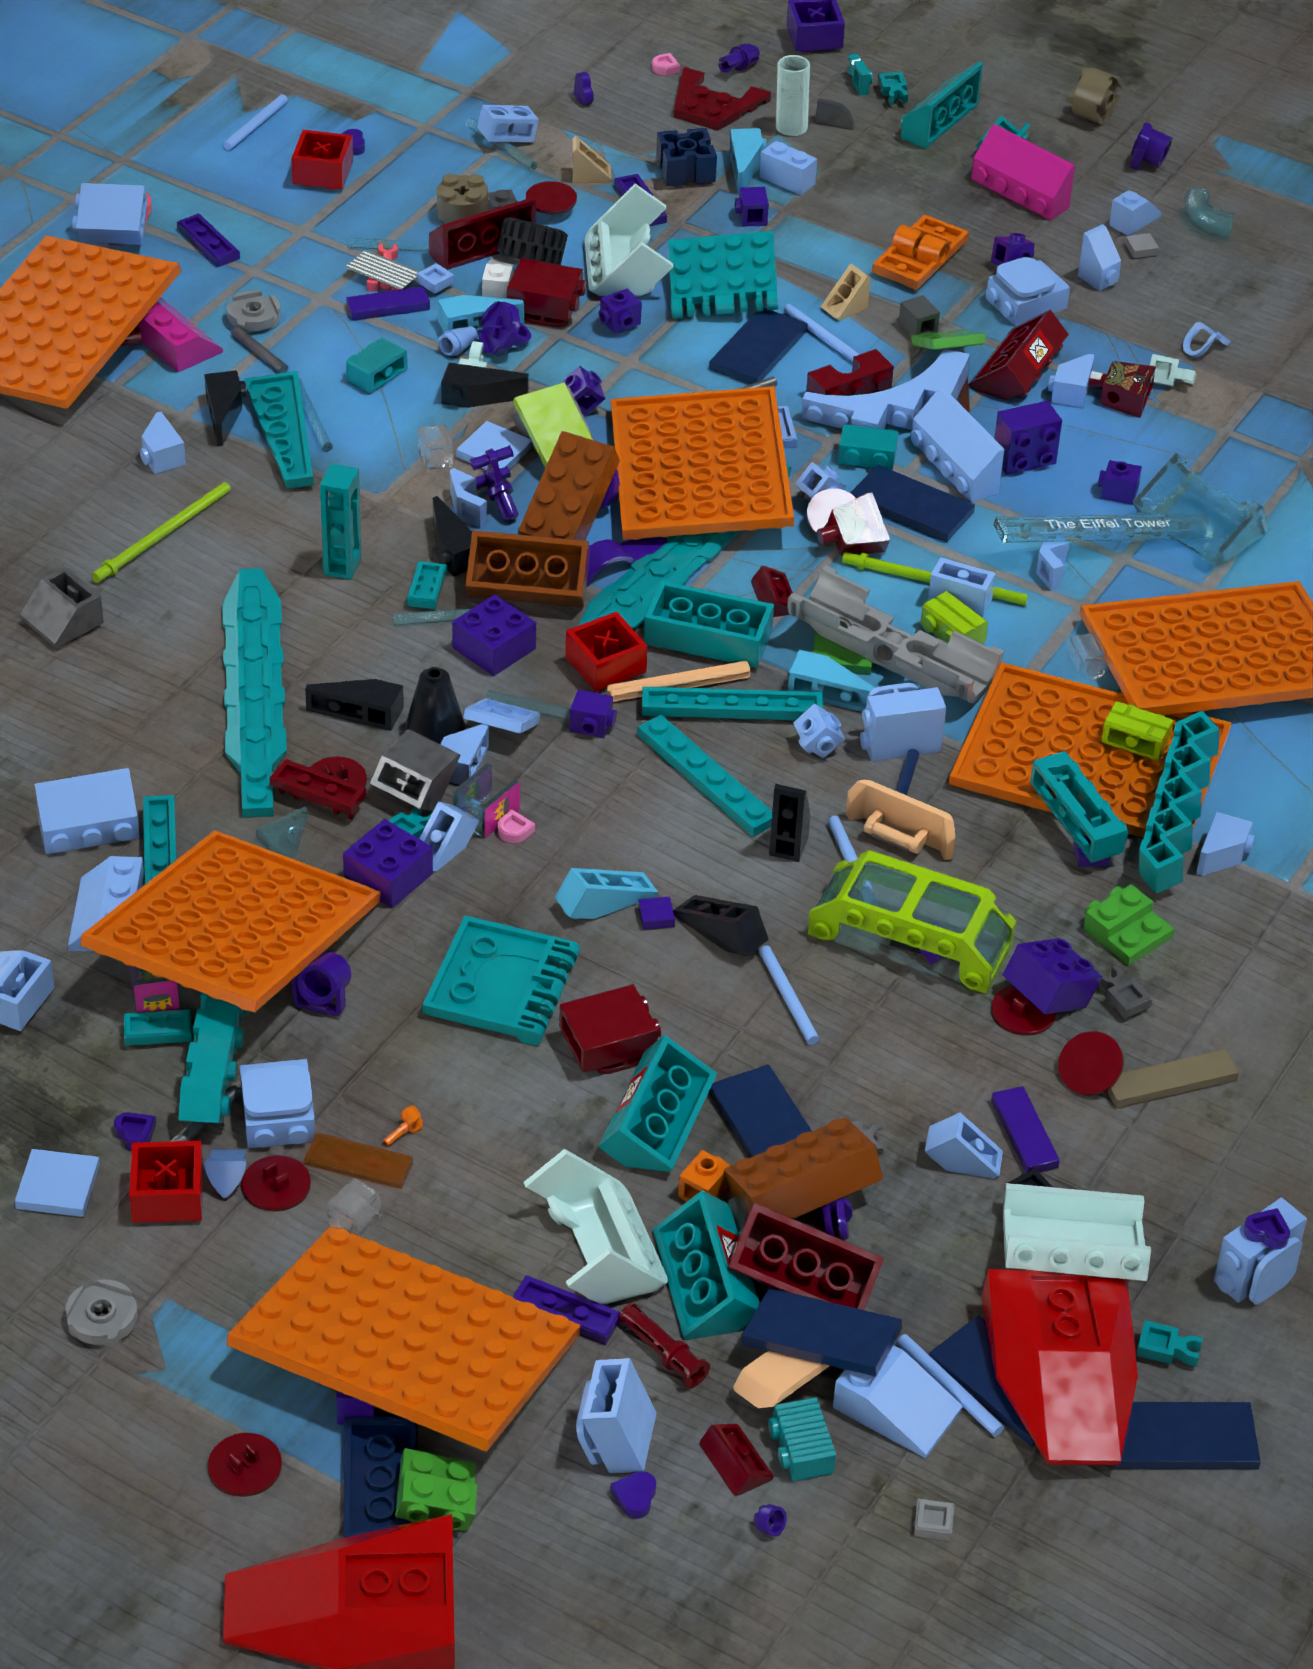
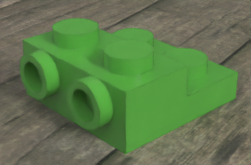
[1083,884,1175,966]
[395,1448,477,1532]

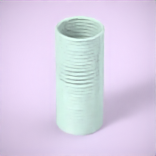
[776,55,810,136]

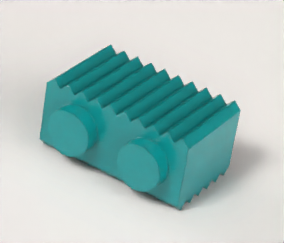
[346,337,408,394]
[838,424,899,470]
[768,1397,836,1482]

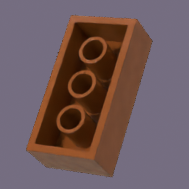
[518,431,620,541]
[465,530,590,607]
[724,1117,883,1219]

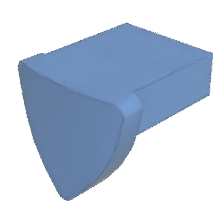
[204,1149,247,1198]

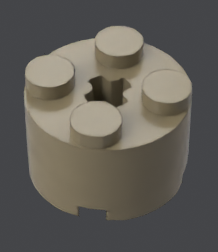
[1068,67,1122,125]
[436,173,489,223]

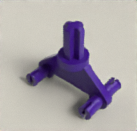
[470,445,519,521]

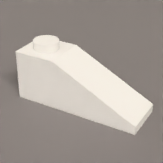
[482,255,520,299]

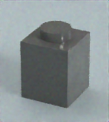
[899,295,940,336]

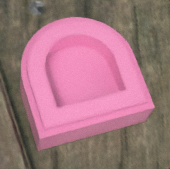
[652,53,681,76]
[498,810,535,843]

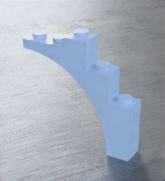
[802,349,970,430]

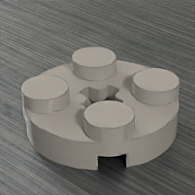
[226,290,281,334]
[65,1279,138,1348]

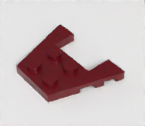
[674,67,771,131]

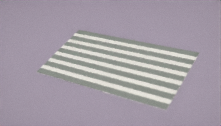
[345,250,420,290]

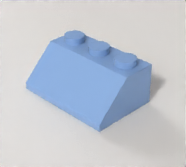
[34,768,140,854]
[68,856,145,952]

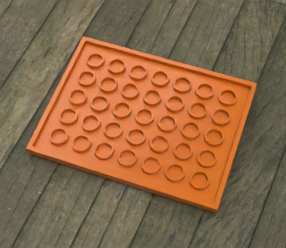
[0,235,181,409]
[611,386,794,540]
[1079,581,1313,715]
[949,662,1232,838]
[81,830,381,1012]
[226,1225,581,1452]

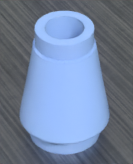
[439,326,478,356]

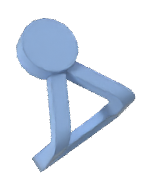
[1183,322,1231,357]

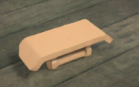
[846,780,956,860]
[733,1351,829,1409]

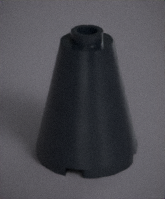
[405,667,466,744]

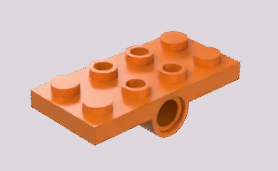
[872,214,969,290]

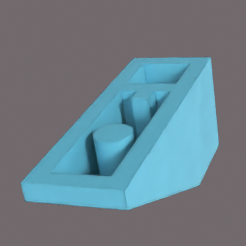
[729,128,767,193]
[438,295,524,334]
[788,650,875,712]
[555,868,659,919]

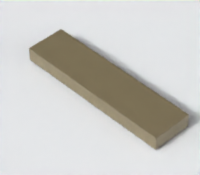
[1107,1049,1239,1108]

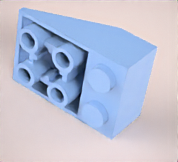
[0,950,55,1031]

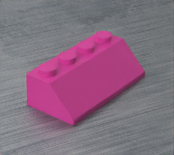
[971,124,1075,220]
[135,297,223,372]

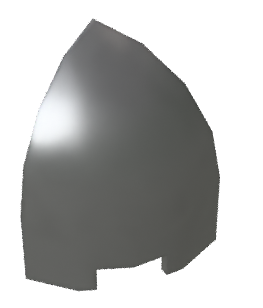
[815,98,854,130]

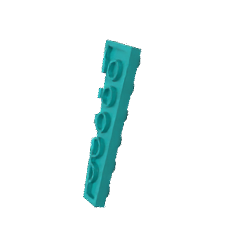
[244,371,315,489]

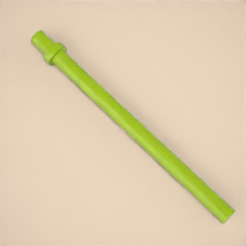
[91,482,231,583]
[842,552,1029,606]

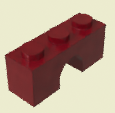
[806,349,894,396]

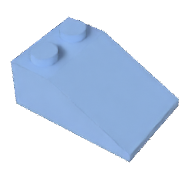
[833,1345,963,1459]

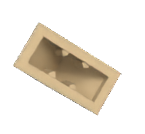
[572,135,612,183]
[820,263,871,321]

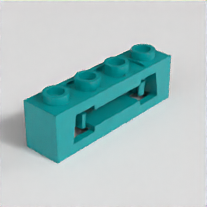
[320,463,362,580]
[1030,751,1128,863]

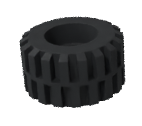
[497,217,568,265]

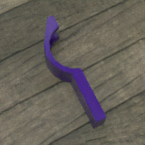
[586,537,668,587]

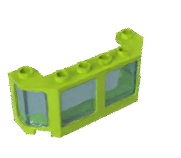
[807,850,1016,994]

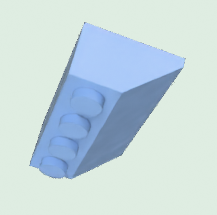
[910,387,1004,503]

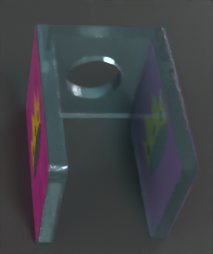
[453,763,520,839]
[130,966,180,1013]

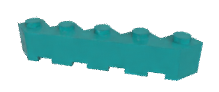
[1139,710,1219,894]
[178,992,250,1123]

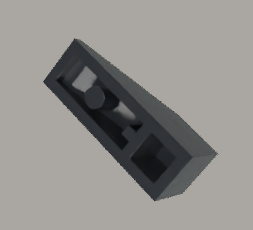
[441,362,529,408]
[204,370,246,446]
[432,496,472,576]
[305,679,404,731]
[769,784,810,862]
[673,895,769,956]

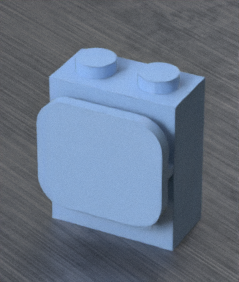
[73,183,148,249]
[986,257,1070,326]
[860,683,946,761]
[240,1059,316,1148]
[1213,1197,1307,1305]
[576,1358,657,1473]

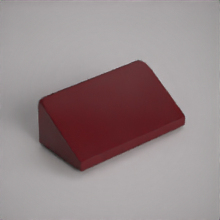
[751,566,793,617]
[699,1424,774,1495]

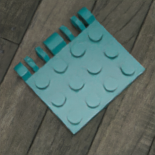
[668,231,779,319]
[422,915,581,1045]

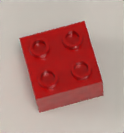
[291,130,353,190]
[565,612,648,692]
[129,1141,204,1223]

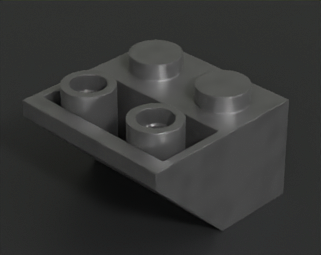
[20,567,104,648]
[370,729,461,811]

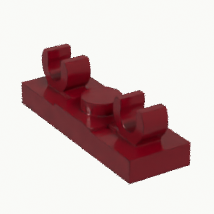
[269,759,367,820]

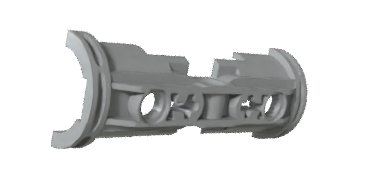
[788,565,1004,703]

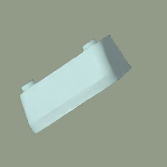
[584,184,674,296]
[524,1149,668,1305]

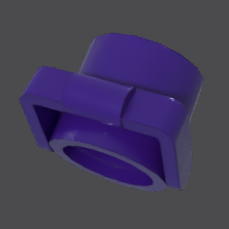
[1130,123,1173,170]
[292,952,351,1016]

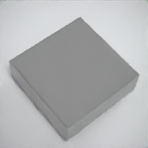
[1125,233,1159,259]
[914,1498,955,1541]

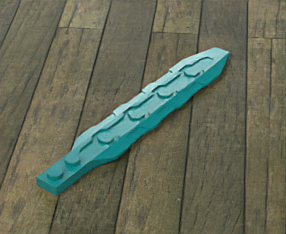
[579,464,791,629]
[222,568,287,818]

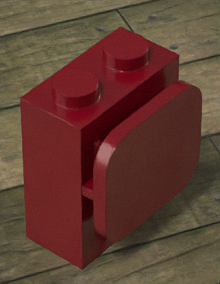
[507,258,587,327]
[559,984,661,1074]

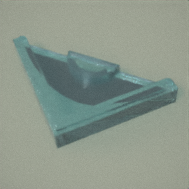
[256,807,308,859]

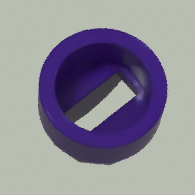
[754,1504,787,1536]

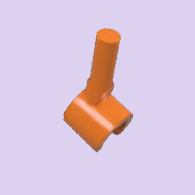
[383,1106,423,1147]

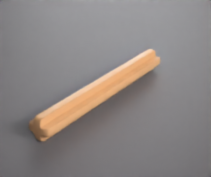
[607,661,750,702]

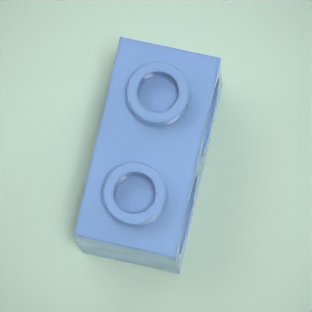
[477,105,539,142]

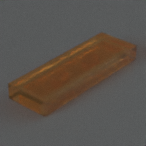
[305,1132,413,1189]

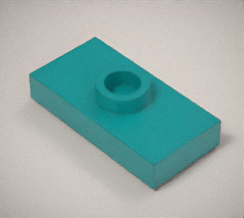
[407,561,447,610]
[124,1009,192,1046]

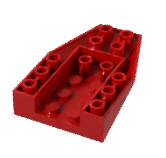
[981,1269,1138,1465]
[223,1514,455,1669]

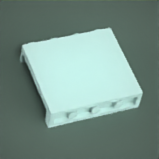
[1003,1183,1151,1281]

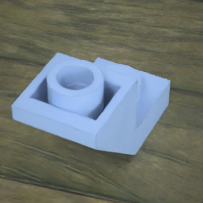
[450,468,487,528]
[1036,526,1069,590]

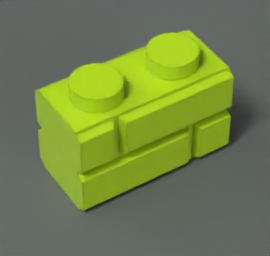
[921,591,988,644]
[1101,701,1174,761]

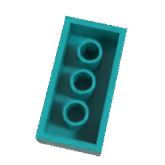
[644,581,774,668]

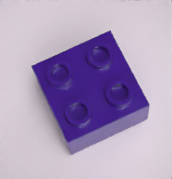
[786,0,845,52]
[994,401,1062,475]
[452,595,536,676]
[343,819,433,908]
[1002,938,1102,1014]

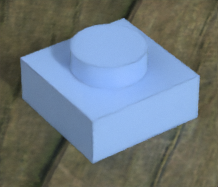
[417,263,454,294]

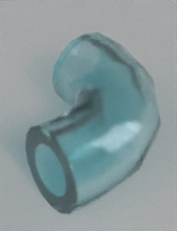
[1184,188,1235,238]

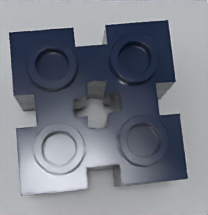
[656,128,717,187]

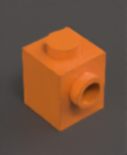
[678,1150,731,1202]

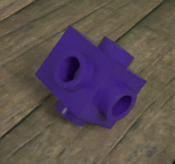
[991,233,1035,266]
[598,288,642,333]
[562,366,605,416]

